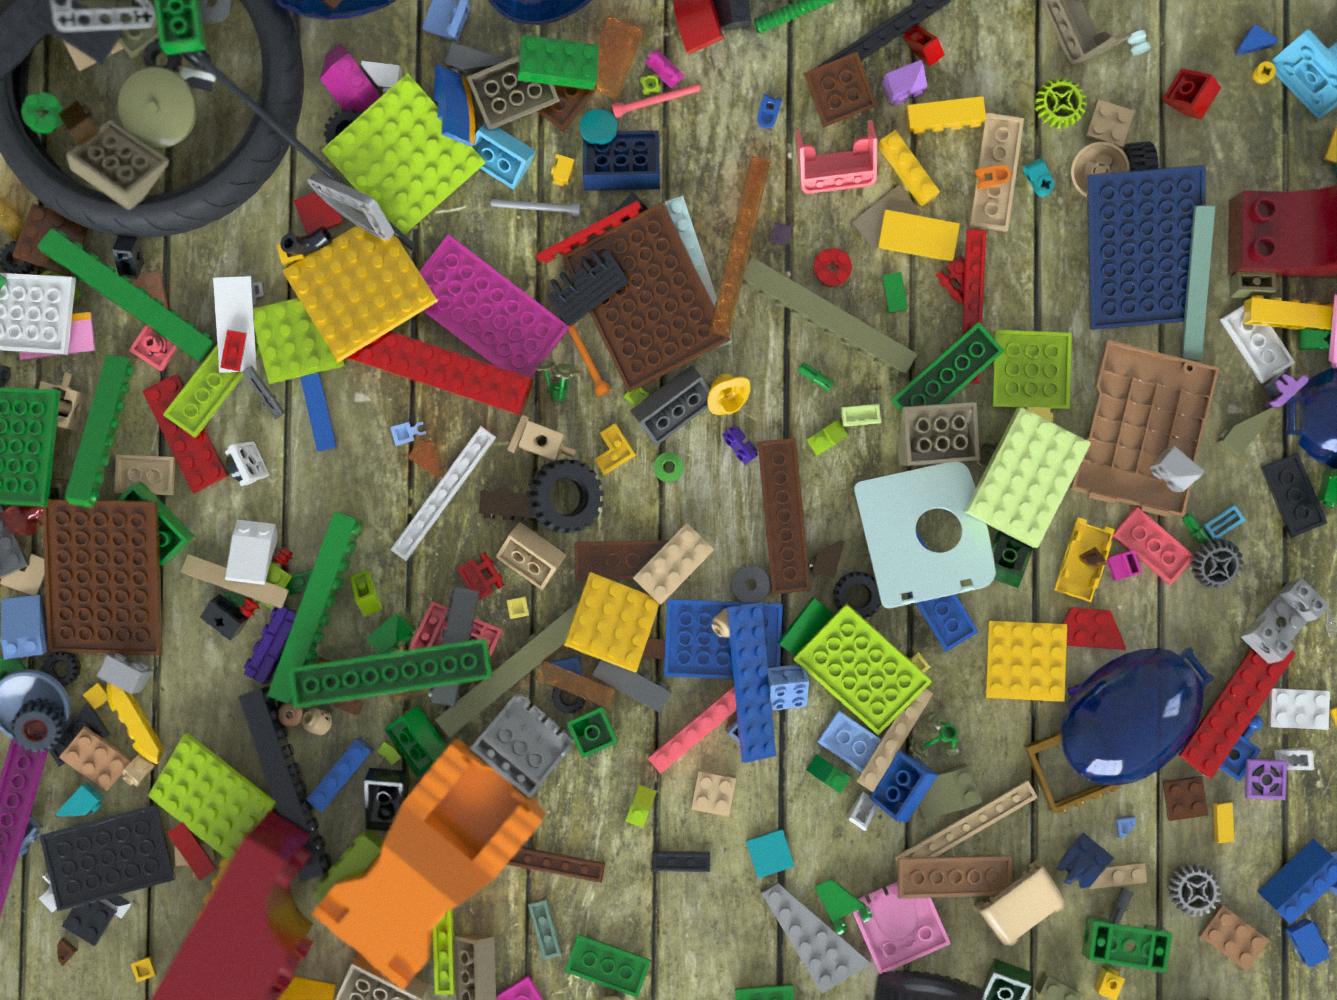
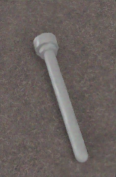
[490,199,581,217]

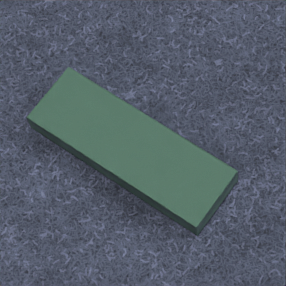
[528,898,562,960]

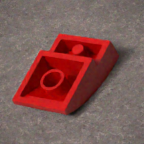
[673,0,725,54]

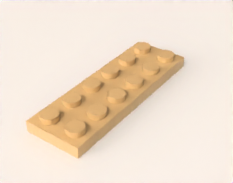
[969,113,1024,232]

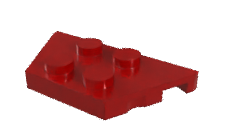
[1061,607,1126,650]

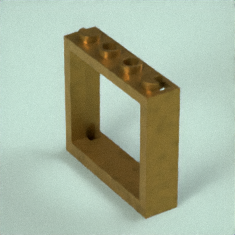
[1024,717,1126,814]

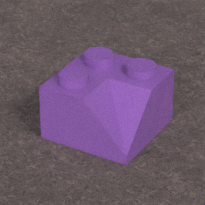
[881,60,927,105]

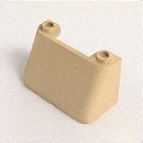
[974,860,1066,946]

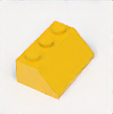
[278,976,337,1000]

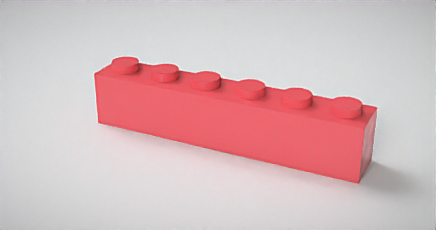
[648,685,737,774]

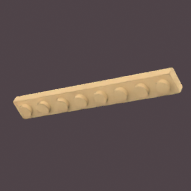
[894,780,1038,863]

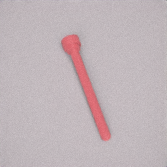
[611,84,701,119]

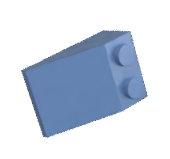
[1,594,48,660]

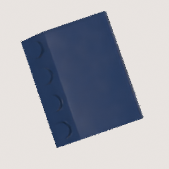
[583,130,660,191]

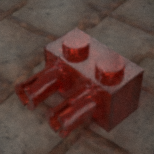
[0,505,42,536]

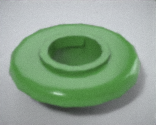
[654,452,684,482]

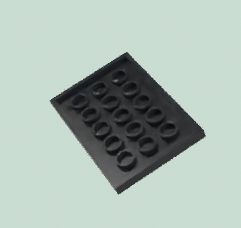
[39,804,175,912]

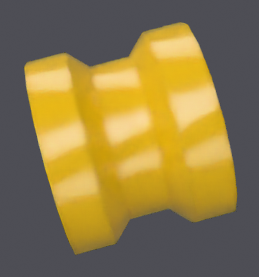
[1252,61,1276,84]

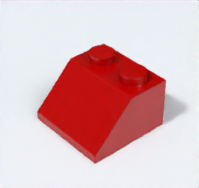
[1162,68,1221,120]

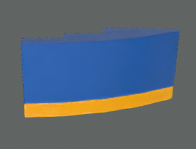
[433,65,475,146]

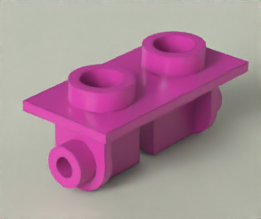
[645,49,685,89]

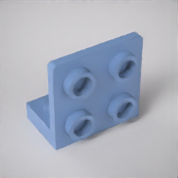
[422,0,471,43]
[767,664,809,710]

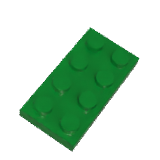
[565,934,651,998]

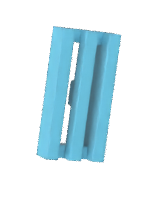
[1203,504,1246,541]

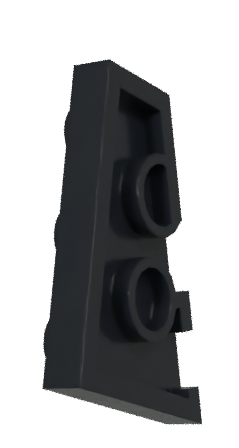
[49,702,110,767]

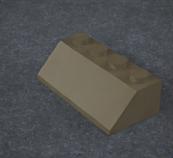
[453,934,496,1000]

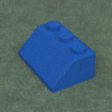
[869,751,938,822]

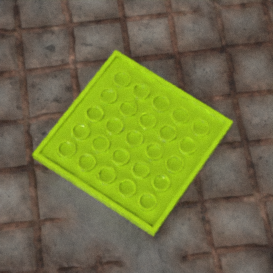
[321,73,486,234]

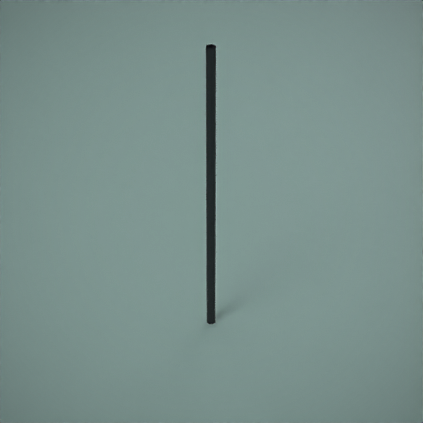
[199,57,416,251]

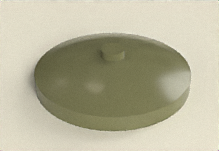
[118,67,197,148]

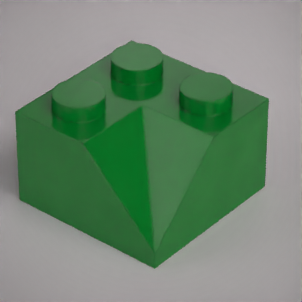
[366,612,416,655]
[567,705,618,758]

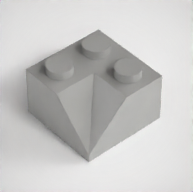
[1149,446,1205,492]
[97,653,153,694]

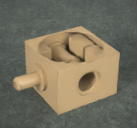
[39,372,87,431]
[518,421,576,461]

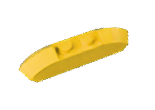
[107,682,164,764]

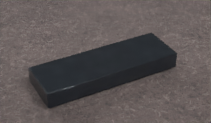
[652,851,710,872]

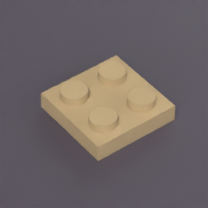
[1085,99,1135,148]
[691,770,736,817]

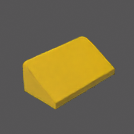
[1213,802,1235,843]

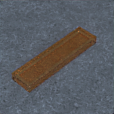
[536,660,615,709]

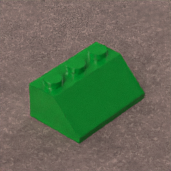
[384,705,448,776]

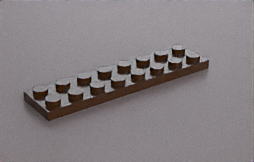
[757,438,811,594]

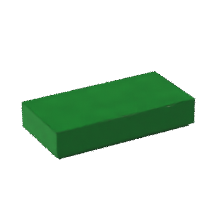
[882,272,908,313]

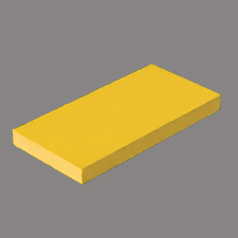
[878,209,960,262]

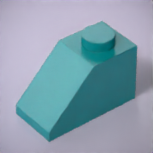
[56,783,105,817]

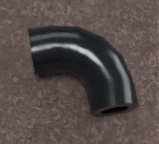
[280,226,333,255]

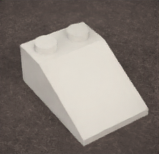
[225,520,278,584]

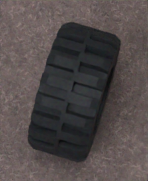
[526,459,604,533]

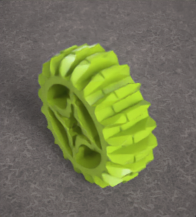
[1035,77,1087,129]

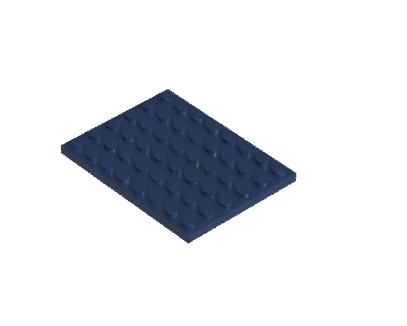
[1087,165,1206,330]

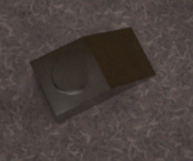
[808,540,845,579]

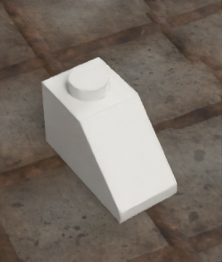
[361,61,402,94]

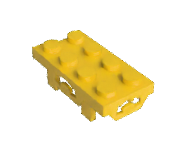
[1053,517,1115,602]

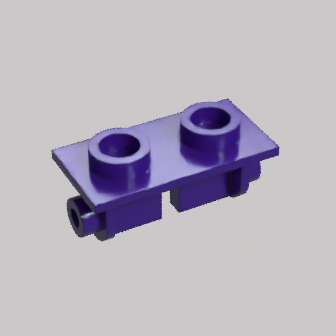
[722,425,758,465]

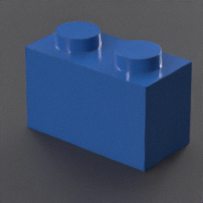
[1286,918,1331,968]

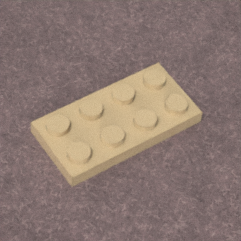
[633,523,714,605]

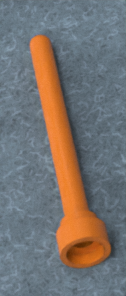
[562,318,611,397]

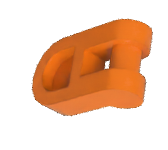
[975,165,1011,190]

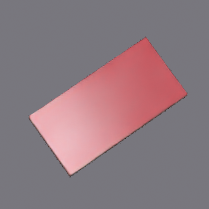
[1112,506,1194,585]

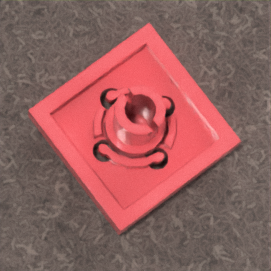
[129,325,178,372]

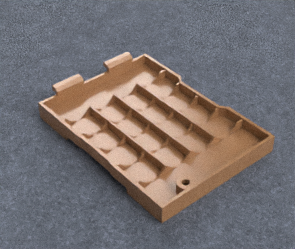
[1068,340,1219,517]

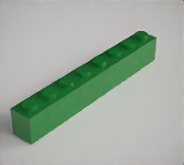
[65,354,135,508]

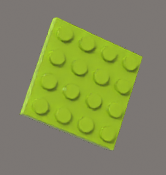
[253,298,345,384]
[992,330,1072,410]

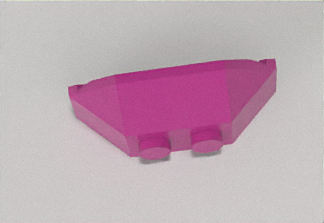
[320,44,380,113]

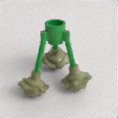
[909,711,964,761]

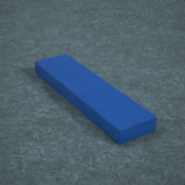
[300,373,337,452]

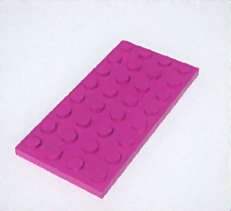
[419,234,569,377]

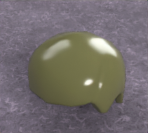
[975,439,998,469]

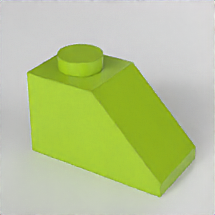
[350,569,382,616]

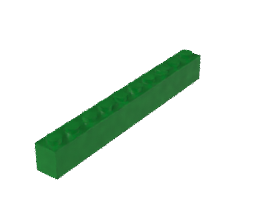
[37,228,214,363]

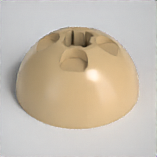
[1071,142,1130,197]

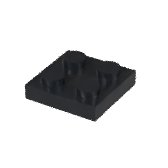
[62,901,117,946]

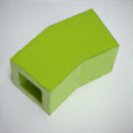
[377,741,403,765]

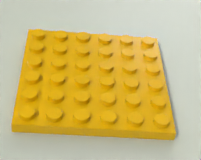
[282,225,438,362]

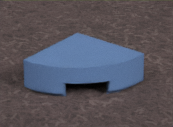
[1115,816,1136,838]

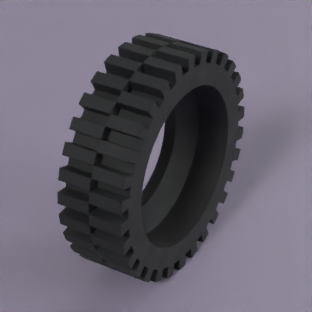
[874,970,984,1000]

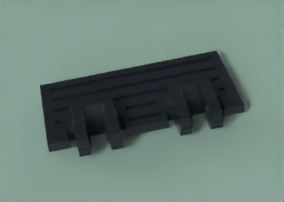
[547,248,630,327]

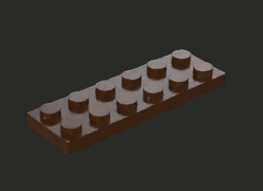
[574,540,690,580]

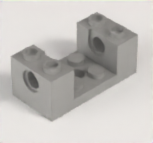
[1240,578,1330,664]

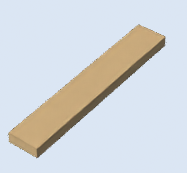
[180,554,289,609]

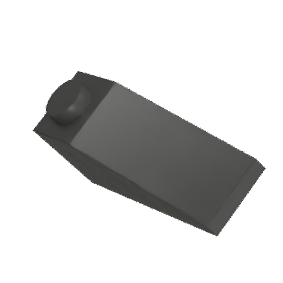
[445,42,506,75]

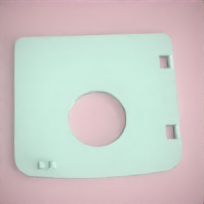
[854,462,996,608]

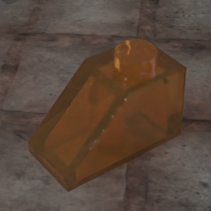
[408,438,444,479]

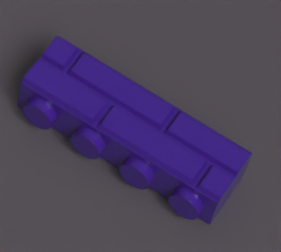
[244,605,297,684]

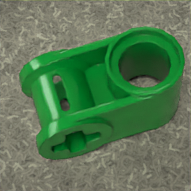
[1298,329,1331,350]

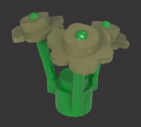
[535,360,581,402]

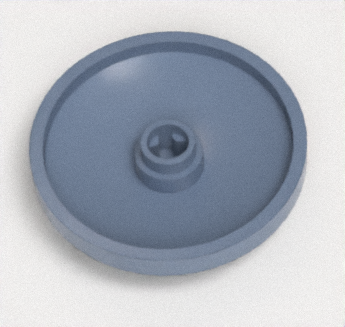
[0,669,71,739]

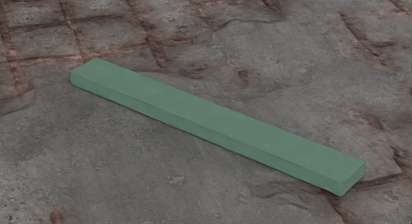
[1181,205,1215,360]

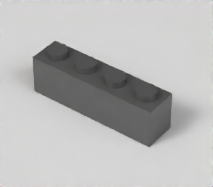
[593,660,671,713]

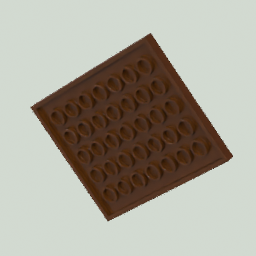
[563,202,731,393]
[42,498,163,656]

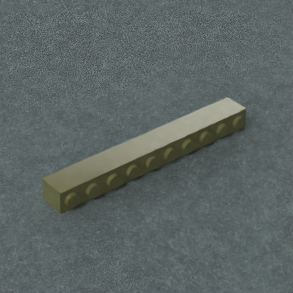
[740,257,917,376]
[435,596,580,738]

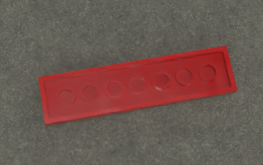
[1178,648,1296,779]

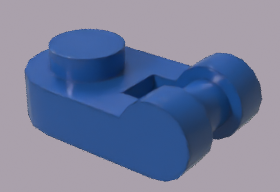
[757,93,782,129]

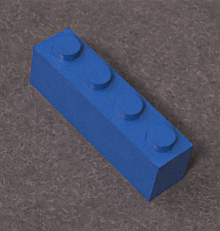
[306,737,375,812]

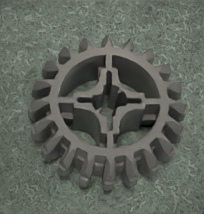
[1190,537,1244,589]

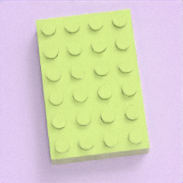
[964,407,1091,548]

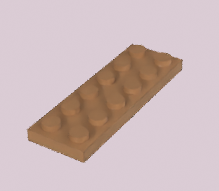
[897,855,1012,899]

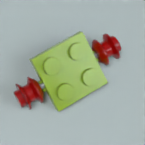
[239,547,294,618]

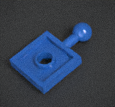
[1220,715,1263,782]

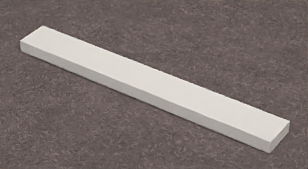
[391,426,497,561]

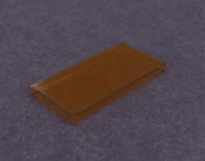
[594,16,644,100]

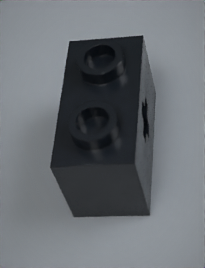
[112,235,144,279]
[200,594,249,641]

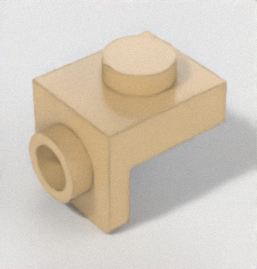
[122,754,155,787]

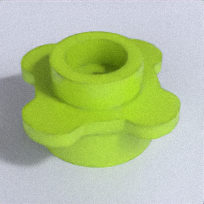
[640,74,661,95]

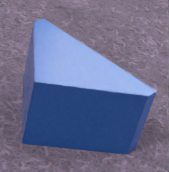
[1234,24,1278,56]

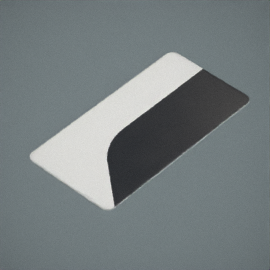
[180,67,215,92]
[99,895,131,918]

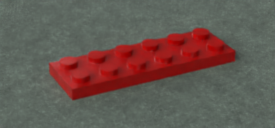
[142,374,229,494]

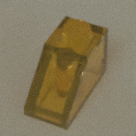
[0,197,25,242]

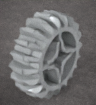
[1168,863,1222,917]

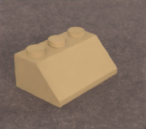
[496,522,567,590]

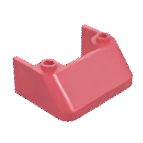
[795,120,877,194]

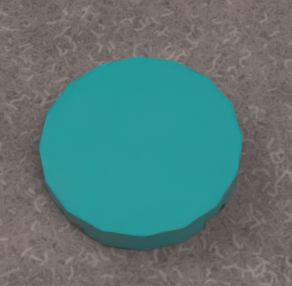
[580,109,618,145]

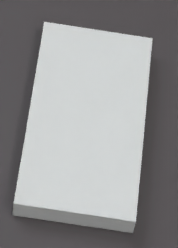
[1220,304,1295,384]

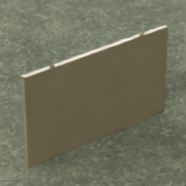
[852,185,922,250]

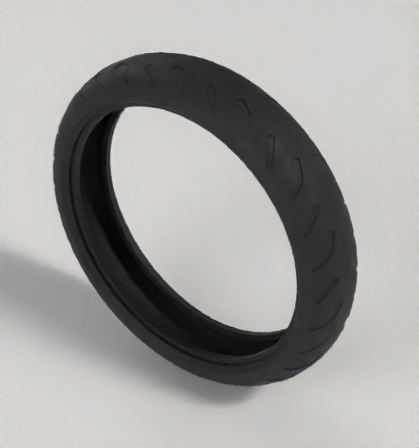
[0,0,304,237]

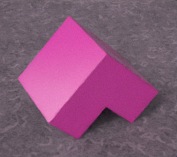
[1107,550,1142,580]

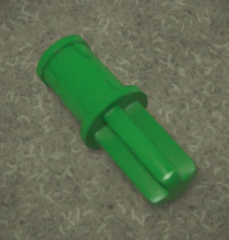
[798,362,835,392]
[1182,513,1213,545]

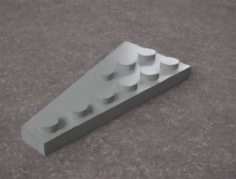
[761,882,871,993]

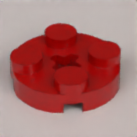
[813,248,852,287]

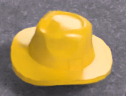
[707,373,750,415]

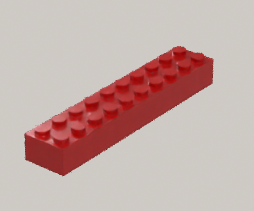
[346,331,534,416]

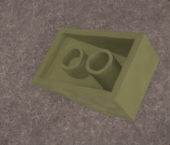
[919,763,982,819]

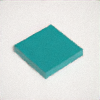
[746,829,795,878]

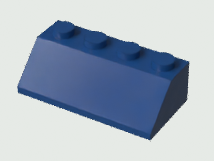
[1257,838,1337,924]

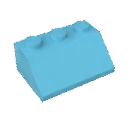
[472,123,536,189]

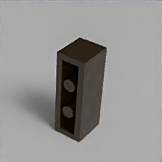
[479,490,533,522]

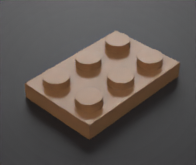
[59,726,132,791]
[1198,904,1270,971]

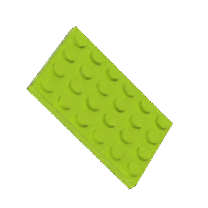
[793,603,932,735]
[148,733,276,862]

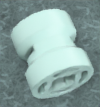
[1127,30,1151,56]

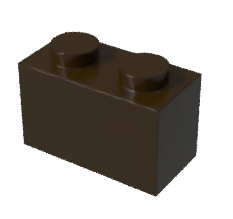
[58,100,100,146]

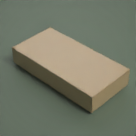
[507,415,530,454]

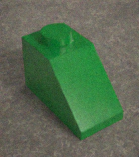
[806,754,851,794]

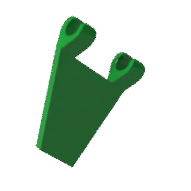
[814,879,873,934]

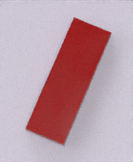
[167,822,217,881]

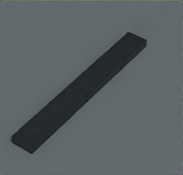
[814,0,951,69]

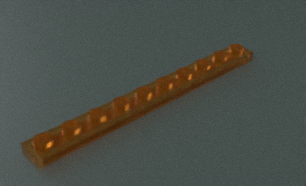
[709,156,770,337]

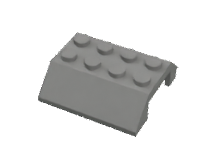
[469,694,573,799]

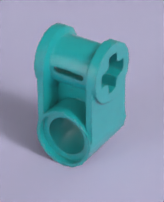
[1023,158,1055,197]

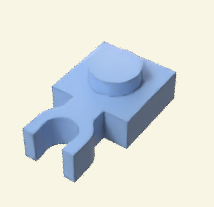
[390,422,426,446]

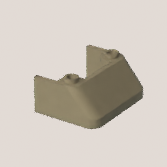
[1043,0,1132,64]

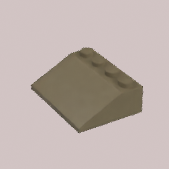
[467,56,560,131]
[67,120,169,210]
[898,402,980,466]
[335,952,429,1000]

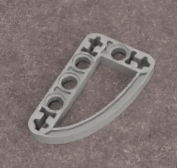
[51,0,156,32]
[308,173,394,241]

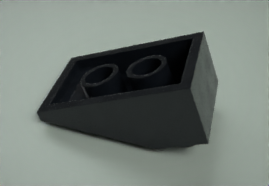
[364,768,408,831]

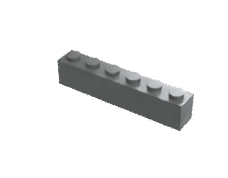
[429,587,480,706]

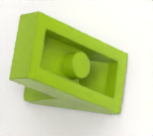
[806,420,849,456]
[625,784,657,828]

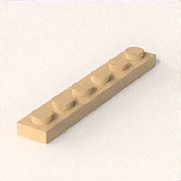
[856,688,933,792]

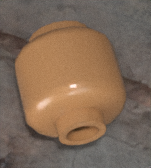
[278,703,305,727]

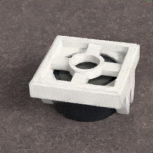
[225,441,269,486]

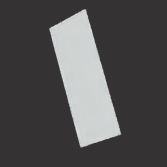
[213,276,257,373]

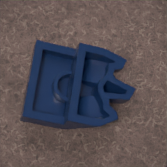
[1056,832,1114,889]

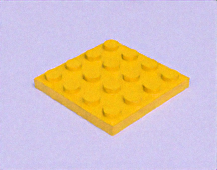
[564,572,659,672]
[986,621,1067,702]

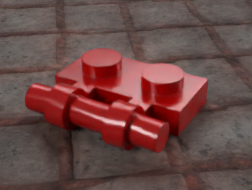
[936,255,985,305]
[457,552,505,600]

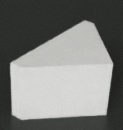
[1274,747,1315,770]
[846,792,878,831]

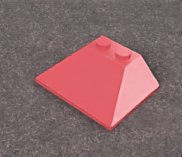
[409,601,503,658]

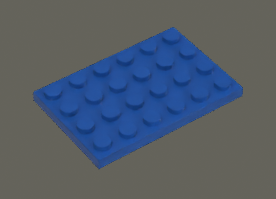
[664,599,783,679]

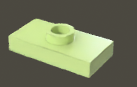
[841,404,881,427]

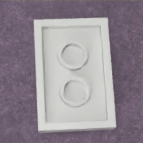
[1268,688,1330,730]

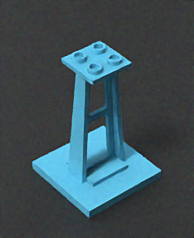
[1270,29,1337,120]

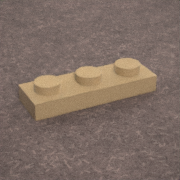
[1088,862,1147,889]

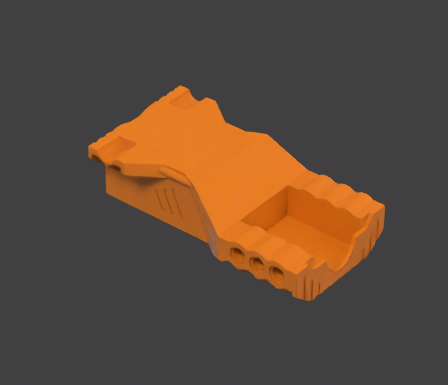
[311,739,547,990]

